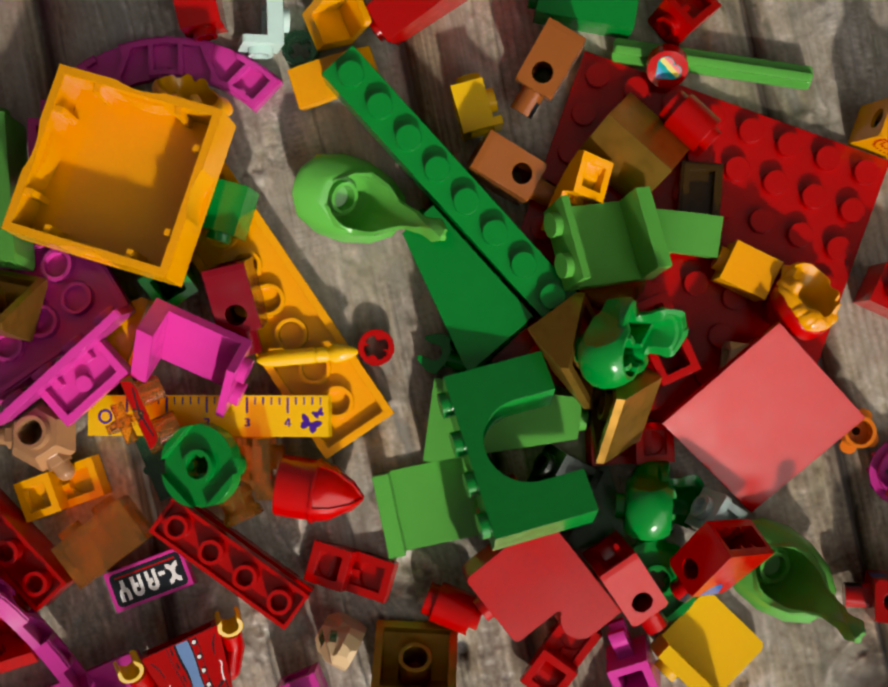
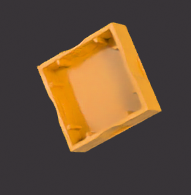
[1,64,236,288]

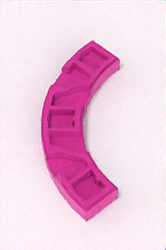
[74,36,283,113]
[0,577,94,687]

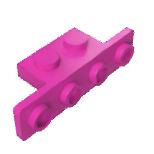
[0,305,135,427]

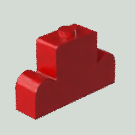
[461,473,622,642]

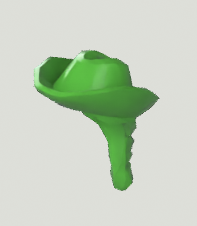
[292,153,448,244]
[733,517,866,643]

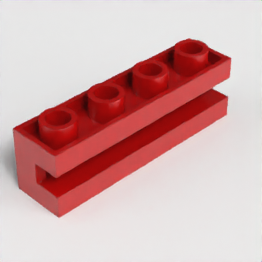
[0,488,82,613]
[148,498,314,630]

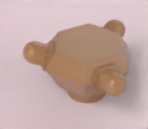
[0,398,76,481]

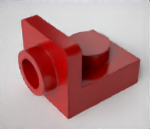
[647,0,722,46]

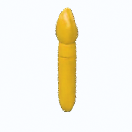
[256,344,358,367]

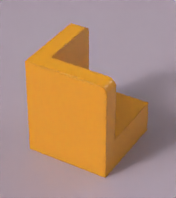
[302,0,371,51]

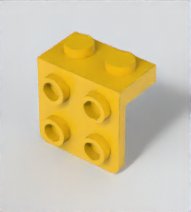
[650,595,763,687]

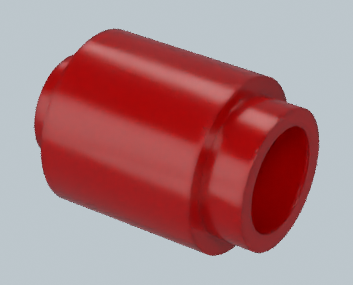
[659,90,722,152]
[421,582,482,635]

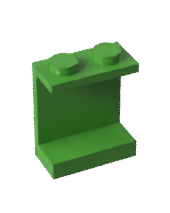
[543,186,673,292]
[372,457,481,559]

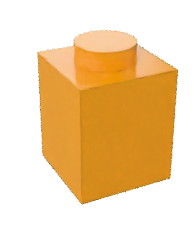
[710,240,783,302]

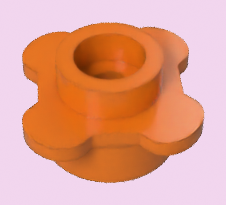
[838,408,879,454]

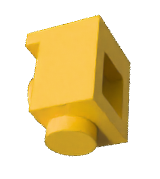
[450,73,504,141]

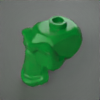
[574,297,689,389]
[615,460,705,541]

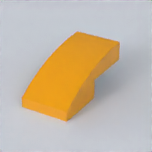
[287,46,379,111]
[541,150,614,231]
[13,454,112,523]

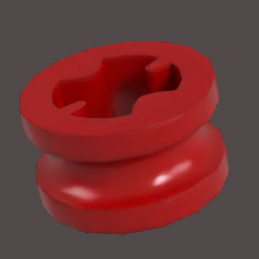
[358,329,394,366]

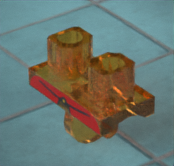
[105,375,181,454]

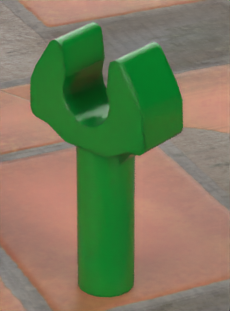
[417,333,467,374]

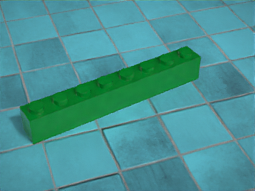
[321,45,576,320]

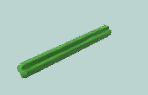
[611,38,813,90]

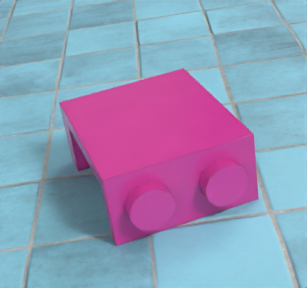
[130,298,254,418]

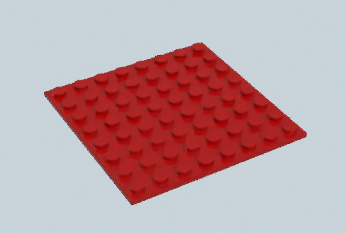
[491,51,888,421]

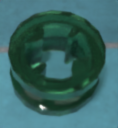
[281,29,320,68]

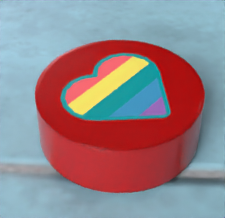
[646,44,689,88]

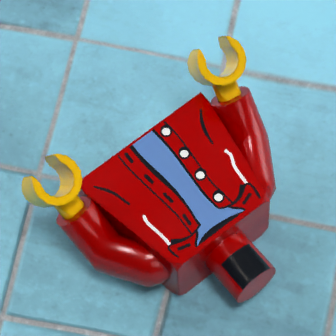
[113,606,245,687]

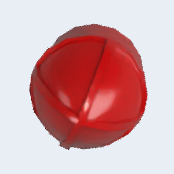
[272,454,364,524]

